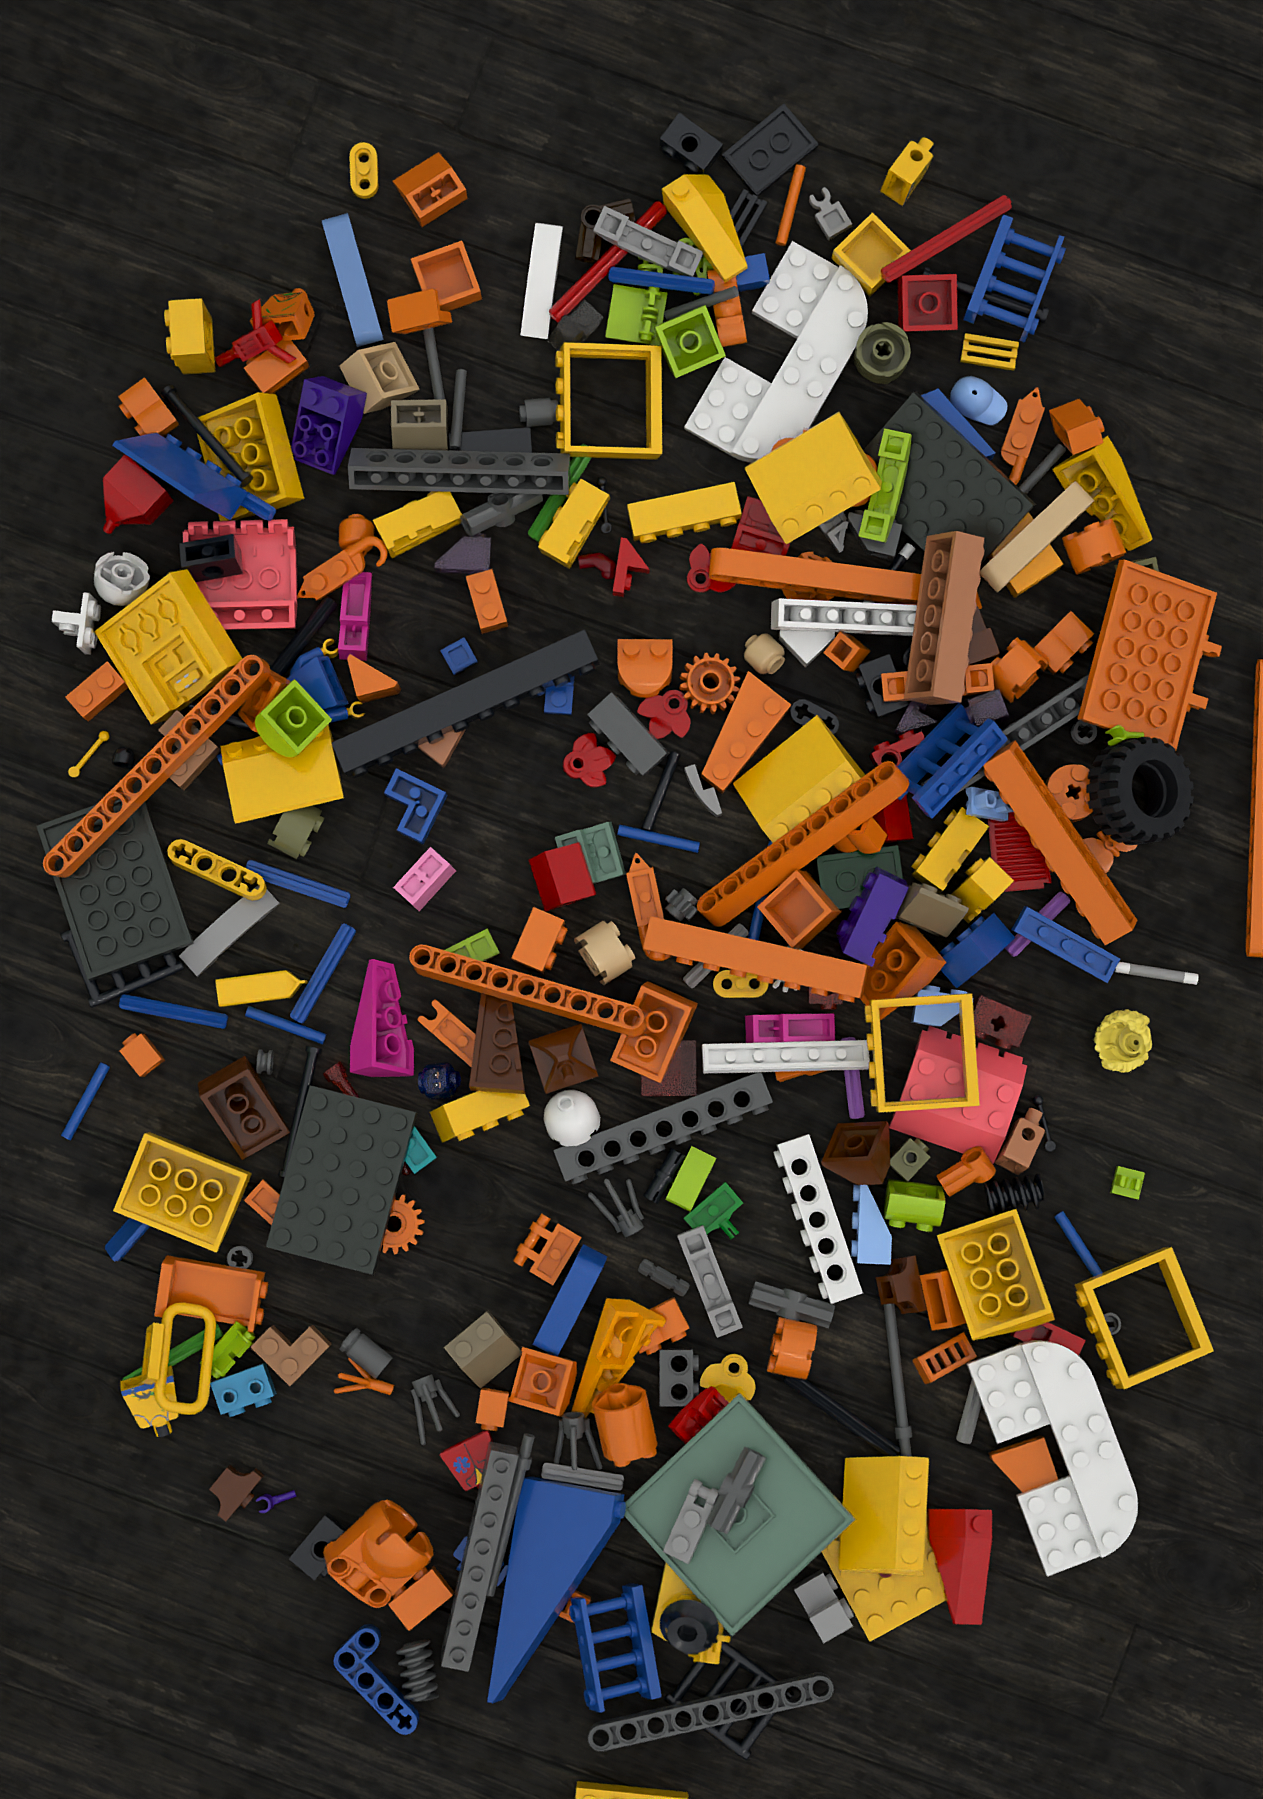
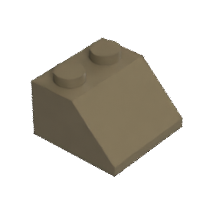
[444,1310,522,1389]

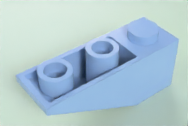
[851,1185,892,1265]

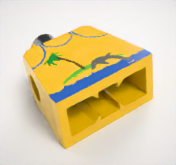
[880,137,935,206]
[120,1366,179,1437]

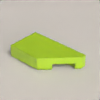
[445,929,500,962]

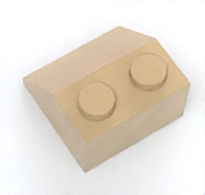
[339,342,420,414]

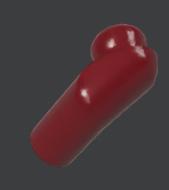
[578,553,617,579]

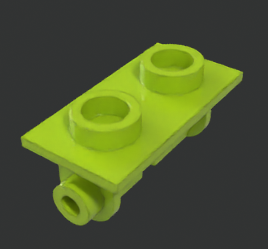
[200,1321,255,1380]

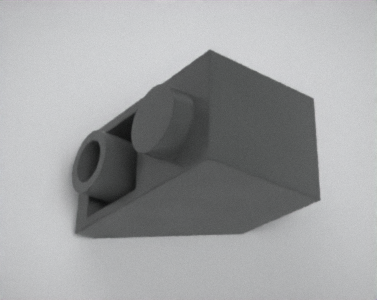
[846,510,902,561]

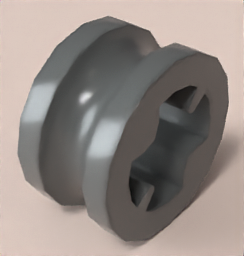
[1071,720,1097,745]
[256,1049,274,1075]
[227,1246,253,1269]

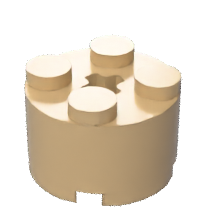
[574,921,635,985]

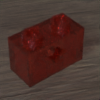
[973,995,1031,1050]

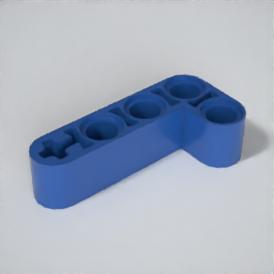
[532,1244,608,1356]
[334,1624,419,1735]

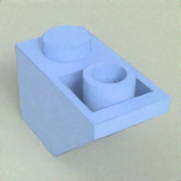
[911,985,973,1027]

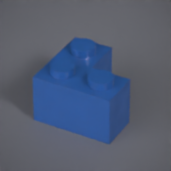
[384,768,448,845]
[940,913,1015,988]

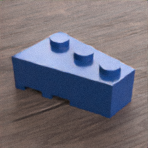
[921,389,995,460]

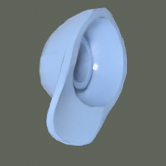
[950,376,1007,426]

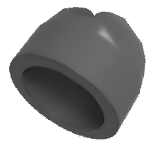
[1103,1313,1121,1335]

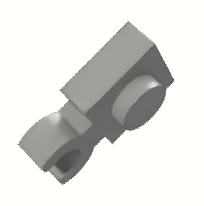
[809,187,852,240]

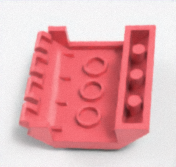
[183,519,298,630]
[889,1026,1027,1164]

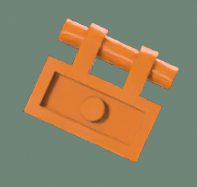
[513,1213,582,1285]

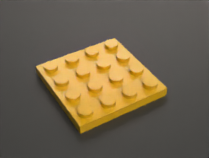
[822,1512,946,1641]

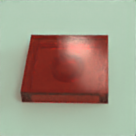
[641,1040,697,1096]

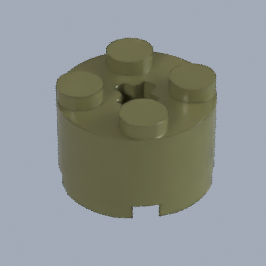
[854,322,911,384]
[267,805,324,859]

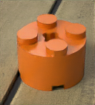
[1062,518,1127,575]
[991,637,1049,703]
[1045,764,1093,822]
[767,1317,817,1380]

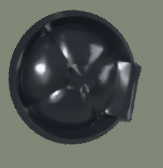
[660,1599,719,1655]

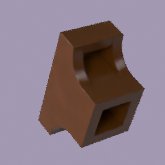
[876,1255,927,1314]
[209,1465,264,1522]

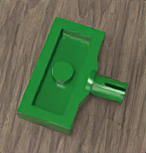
[684,1182,743,1240]

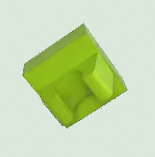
[1110,1166,1145,1200]

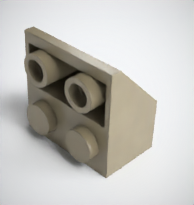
[391,399,448,450]
[895,882,969,937]

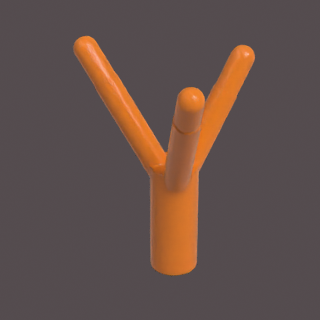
[334,1358,394,1395]

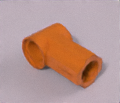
[937,1146,996,1197]

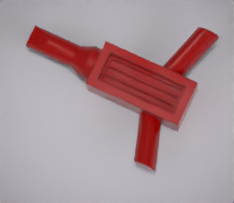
[214,299,296,367]

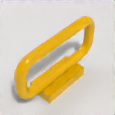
[141,1302,216,1415]

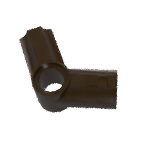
[575,198,636,264]

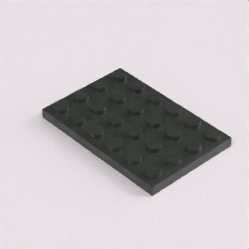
[863,392,1036,565]
[36,789,194,981]
[266,1085,417,1275]

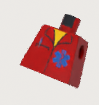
[440,1430,493,1491]

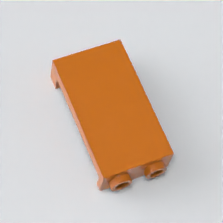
[154,1255,268,1333]

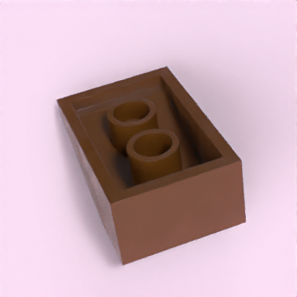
[198,1056,290,1160]

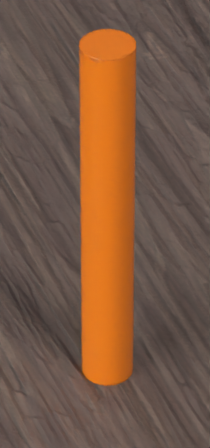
[776,165,806,246]

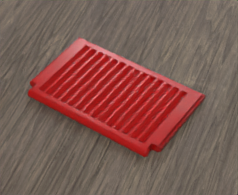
[988,812,1052,892]

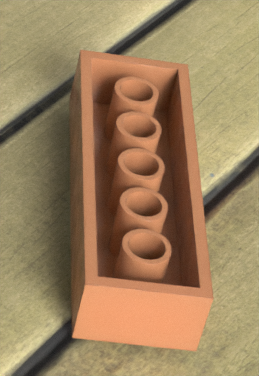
[904,531,984,705]

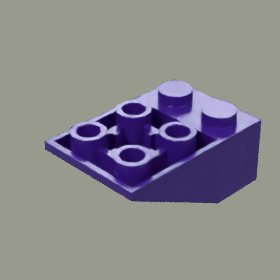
[291,376,367,475]

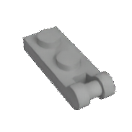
[663,1479,719,1564]

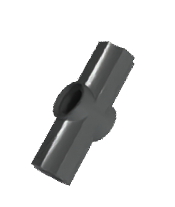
[460,493,543,537]
[748,1281,835,1328]
[706,1446,767,1534]

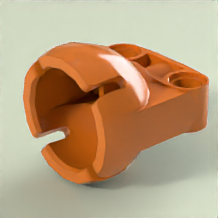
[323,1500,434,1608]

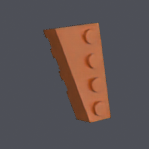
[701,671,791,794]

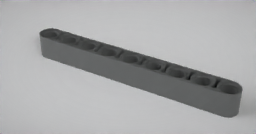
[588,1672,833,1751]

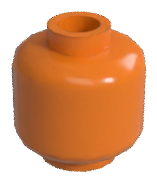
[339,514,374,556]

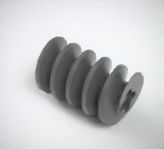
[396,1640,439,1702]

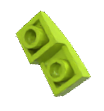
[666,1146,716,1212]

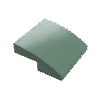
[555,822,626,884]

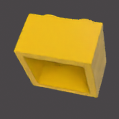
[832,212,911,297]

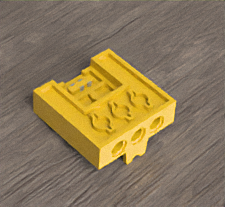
[94,569,242,725]

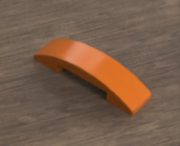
[881,663,994,702]

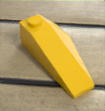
[662,174,748,283]
[1053,436,1152,551]

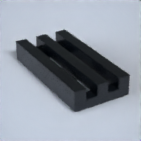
[730,189,767,248]

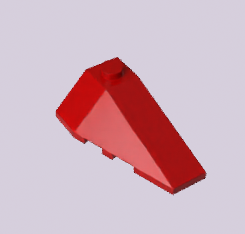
[927,1509,992,1625]

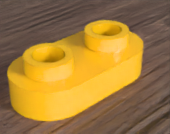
[350,143,378,199]
[713,970,768,998]

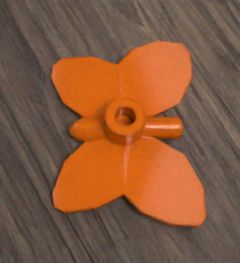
[1083,831,1137,873]

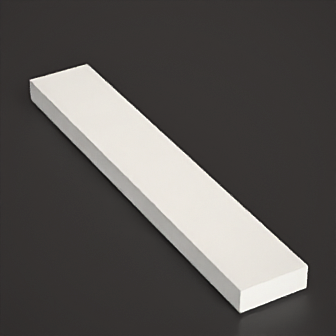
[702,1040,870,1074]

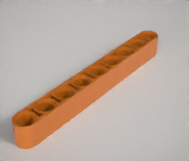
[709,548,921,605]
[697,761,909,927]
[409,945,646,1037]

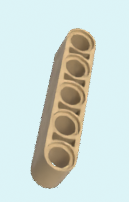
[979,481,1095,593]

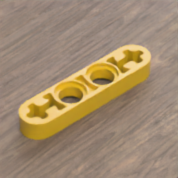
[167,839,267,901]

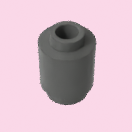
[519,397,559,427]

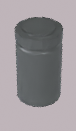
[339,1328,393,1379]

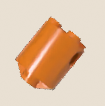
[592,1383,657,1467]

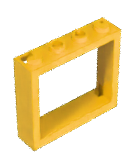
[555,342,662,459]
[865,993,980,1112]
[1075,1247,1214,1389]

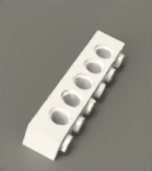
[771,599,917,636]
[774,1134,863,1304]

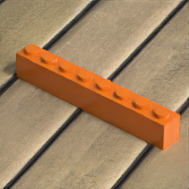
[983,740,1137,945]
[643,916,869,1002]

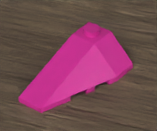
[350,959,414,1077]

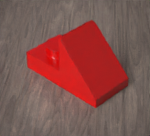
[613,537,649,597]

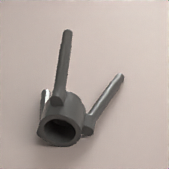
[588,1179,644,1237]
[411,1374,460,1446]
[554,1412,602,1471]

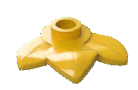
[700,1354,755,1403]

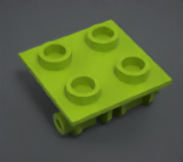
[605,284,667,346]

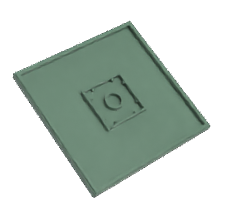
[624,1393,856,1636]

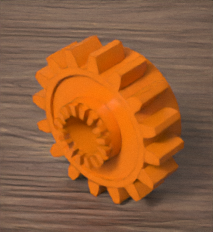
[679,653,740,714]
[382,1194,425,1254]

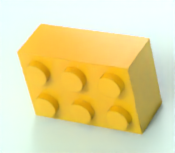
[164,298,215,374]

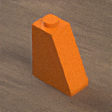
[988,1435,1058,1493]

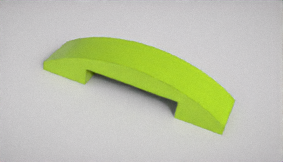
[858,428,912,543]

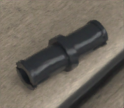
[643,1147,686,1204]

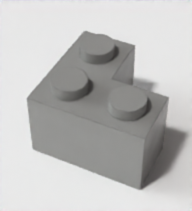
[793,1569,854,1643]

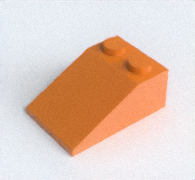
[860,921,946,1020]
[610,981,698,1083]

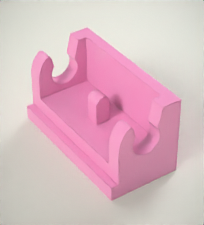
[393,847,456,911]

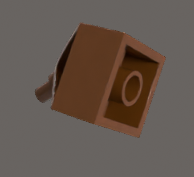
[528,1024,599,1094]

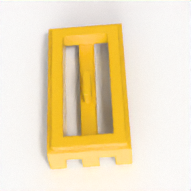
[960,333,1019,371]

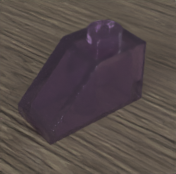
[434,533,492,574]
[965,689,1010,727]

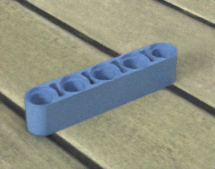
[322,213,383,347]

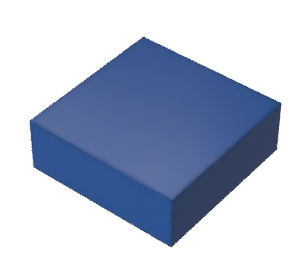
[440,638,478,675]

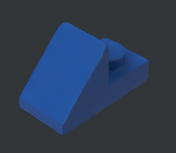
[544,676,575,715]

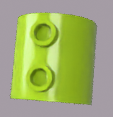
[654,305,726,378]
[255,679,332,757]
[884,1179,946,1232]

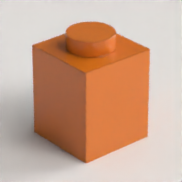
[823,631,870,672]
[120,1033,165,1077]
[476,1387,510,1431]

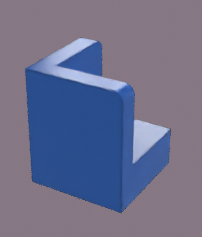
[736,253,770,292]

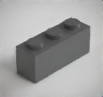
[587,692,670,776]

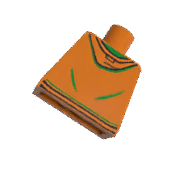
[250,288,315,341]

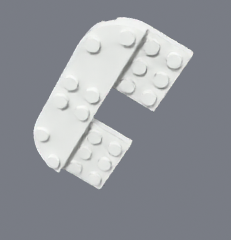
[684,241,868,463]
[967,1340,1138,1576]

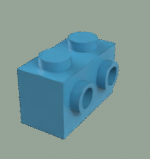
[210,1362,277,1417]

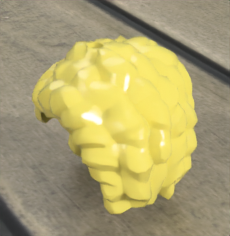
[1093,1009,1152,1073]

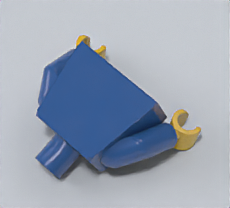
[287,639,365,723]

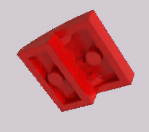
[731,496,790,556]
[668,1386,729,1444]

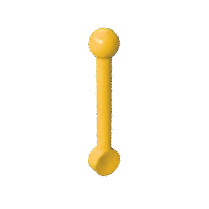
[68,731,109,778]

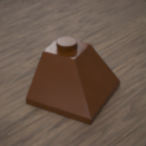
[821,1121,890,1185]

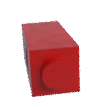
[1010,1322,1086,1356]

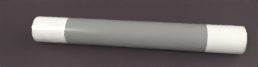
[1114,962,1198,985]

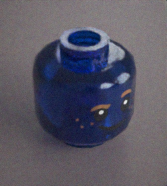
[418,1062,461,1100]

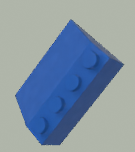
[112,433,248,520]

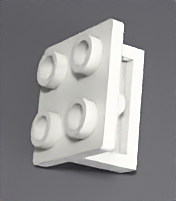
[52,592,101,655]

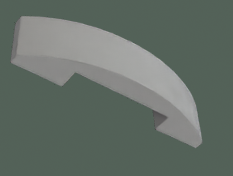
[593,206,703,277]
[179,886,280,977]
[677,1225,743,1338]

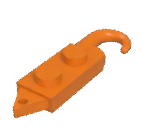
[1001,387,1045,485]
[297,536,388,601]
[626,853,671,961]

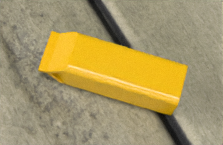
[216,970,308,1007]

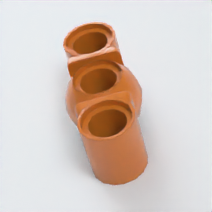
[707,269,747,347]

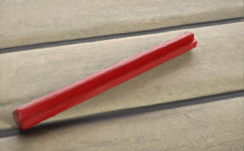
[881,195,1012,283]
[549,201,667,322]

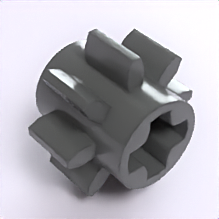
[665,888,698,922]

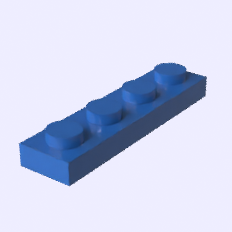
[1011,906,1120,983]

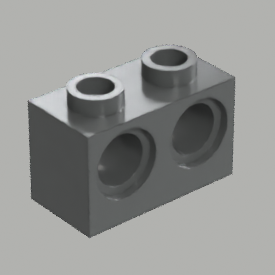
[659,1348,699,1406]

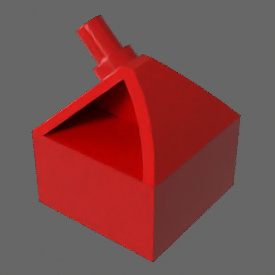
[103,454,173,534]

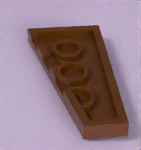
[469,985,525,1094]

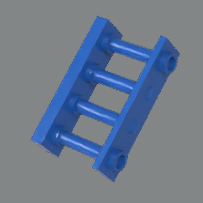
[963,215,1066,342]
[897,703,1008,818]
[569,1583,662,1712]

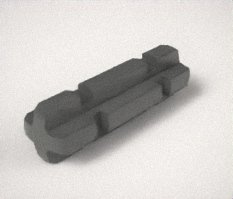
[638,1259,690,1296]

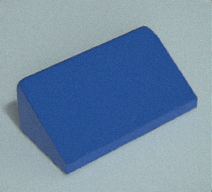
[105,1218,150,1262]

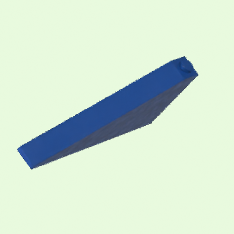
[487,1476,626,1703]

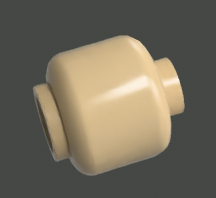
[744,634,785,674]

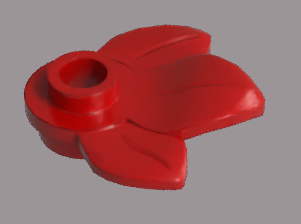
[687,544,737,593]
[637,690,690,739]
[563,733,616,787]

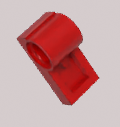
[870,730,925,767]

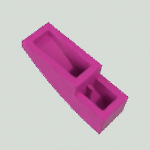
[338,572,372,661]
[745,1014,835,1043]

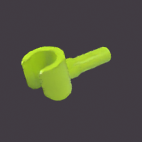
[1105,725,1144,746]

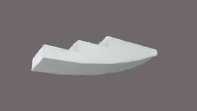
[521,223,563,339]

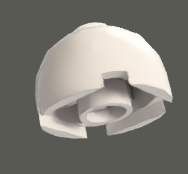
[94,552,150,606]
[544,1090,601,1146]

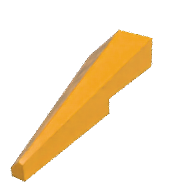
[571,1298,666,1418]

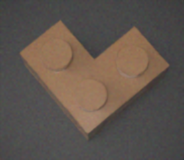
[159,710,221,790]
[251,1325,332,1386]

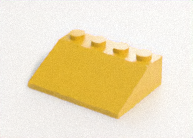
[197,392,304,521]
[745,412,882,544]
[733,715,865,843]
[220,724,344,824]
[113,1132,252,1253]
[937,1209,1055,1340]
[839,1456,929,1576]

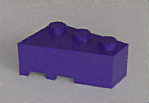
[836,866,909,967]

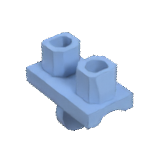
[966,787,1014,822]

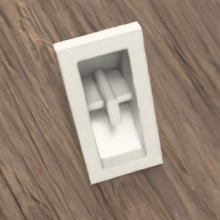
[779,630,835,667]

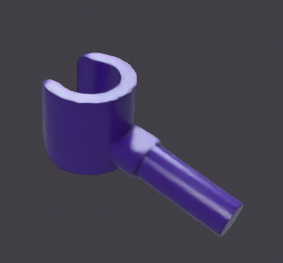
[256,1490,296,1513]

